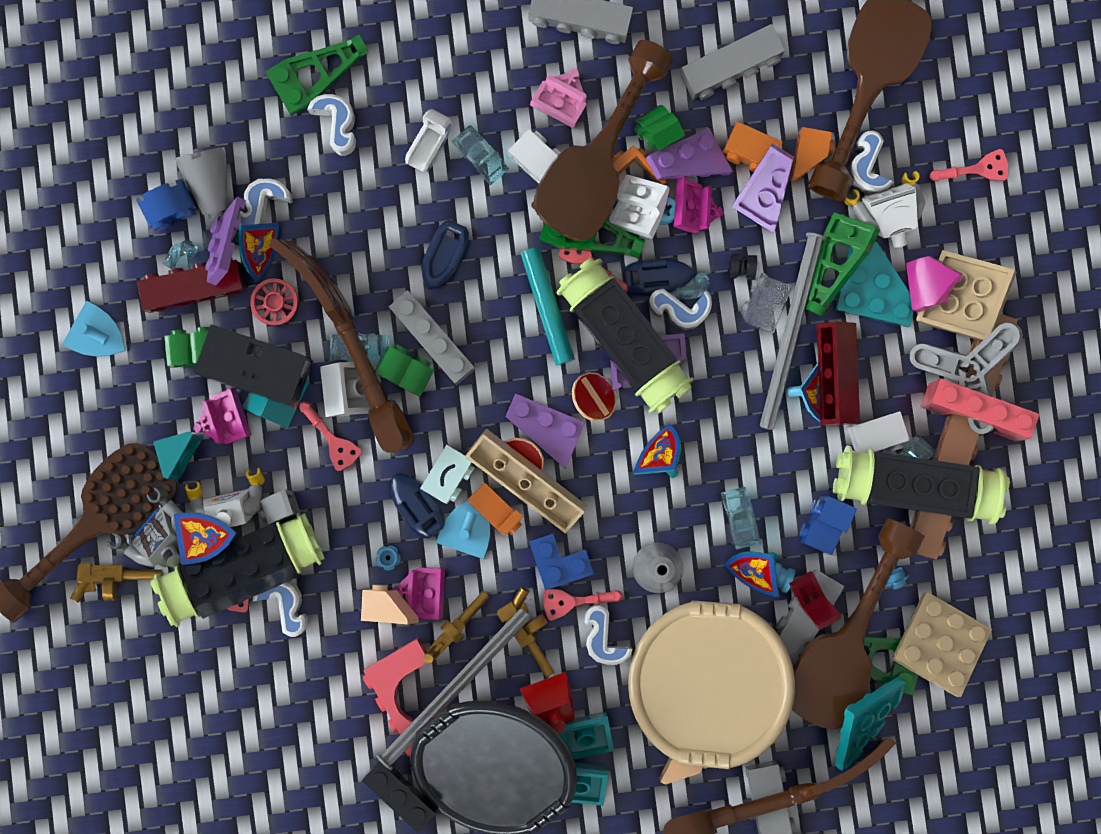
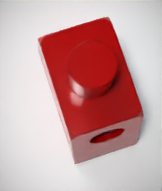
[520,672,575,734]

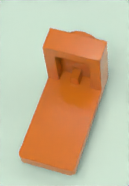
[612,145,667,185]
[468,483,523,535]

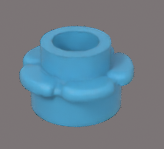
[376,545,401,570]
[886,567,909,589]

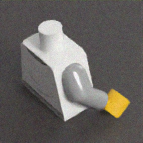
[844,171,925,248]
[185,468,265,527]

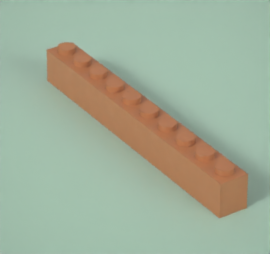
[910,314,1018,560]

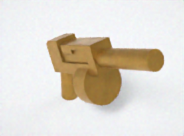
[70,563,163,603]
[497,586,554,678]
[423,591,490,664]

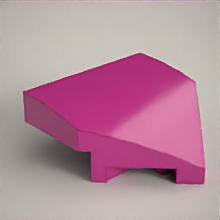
[674,177,724,233]
[906,256,963,312]
[193,388,252,444]
[392,567,445,620]

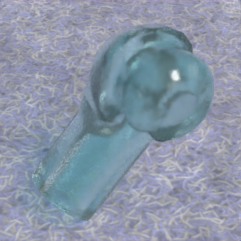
[162,240,198,269]
[675,273,710,300]

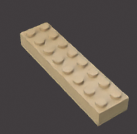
[465,429,587,534]

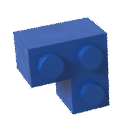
[799,496,857,555]
[529,533,594,590]

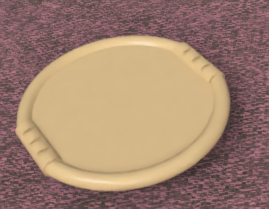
[628,600,795,769]

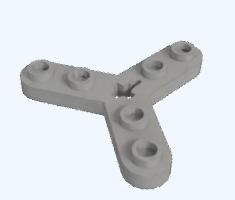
[910,322,1023,434]

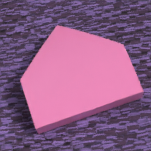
[530,69,587,128]

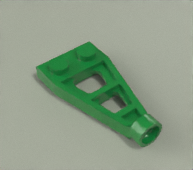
[265,35,369,116]
[805,212,880,318]
[539,219,645,259]
[823,632,918,695]

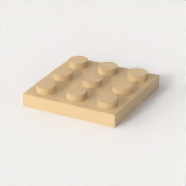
[916,250,1017,341]
[892,592,992,697]

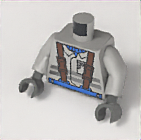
[107,487,183,567]

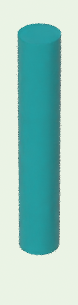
[520,247,575,366]

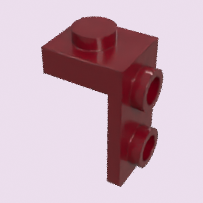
[789,571,841,630]

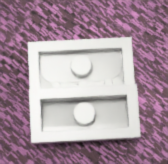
[609,174,670,239]

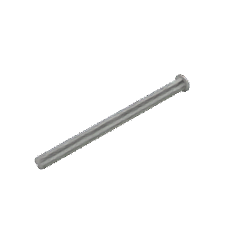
[760,233,826,430]
[376,609,530,770]

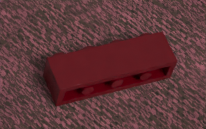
[137,258,247,313]
[817,321,860,425]

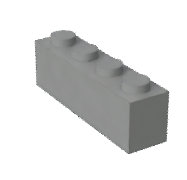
[528,0,633,44]
[680,24,785,100]
[389,290,475,386]
[775,570,844,665]
[745,761,796,834]

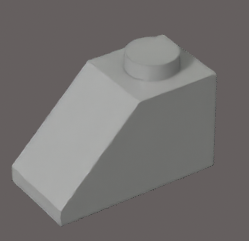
[259,489,301,525]

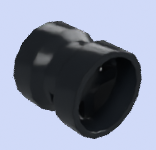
[729,253,757,280]

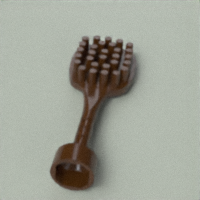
[808,0,932,201]
[531,40,673,241]
[0,443,177,623]
[792,518,925,729]

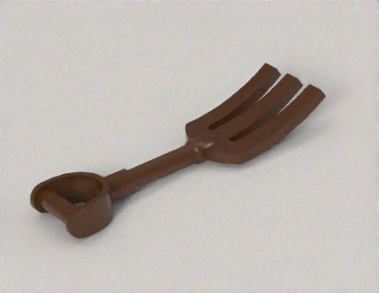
[269,238,414,453]
[663,736,896,834]

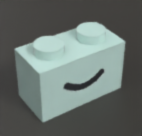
[420,445,475,504]

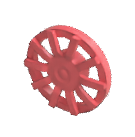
[250,278,298,326]

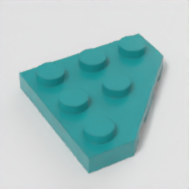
[835,242,914,327]
[835,677,906,771]

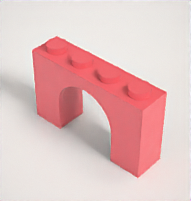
[920,378,1040,442]
[363,637,457,756]

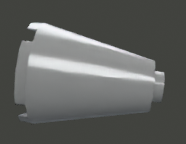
[175,147,228,219]
[632,542,683,593]

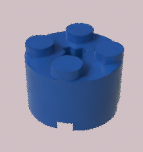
[136,179,196,231]

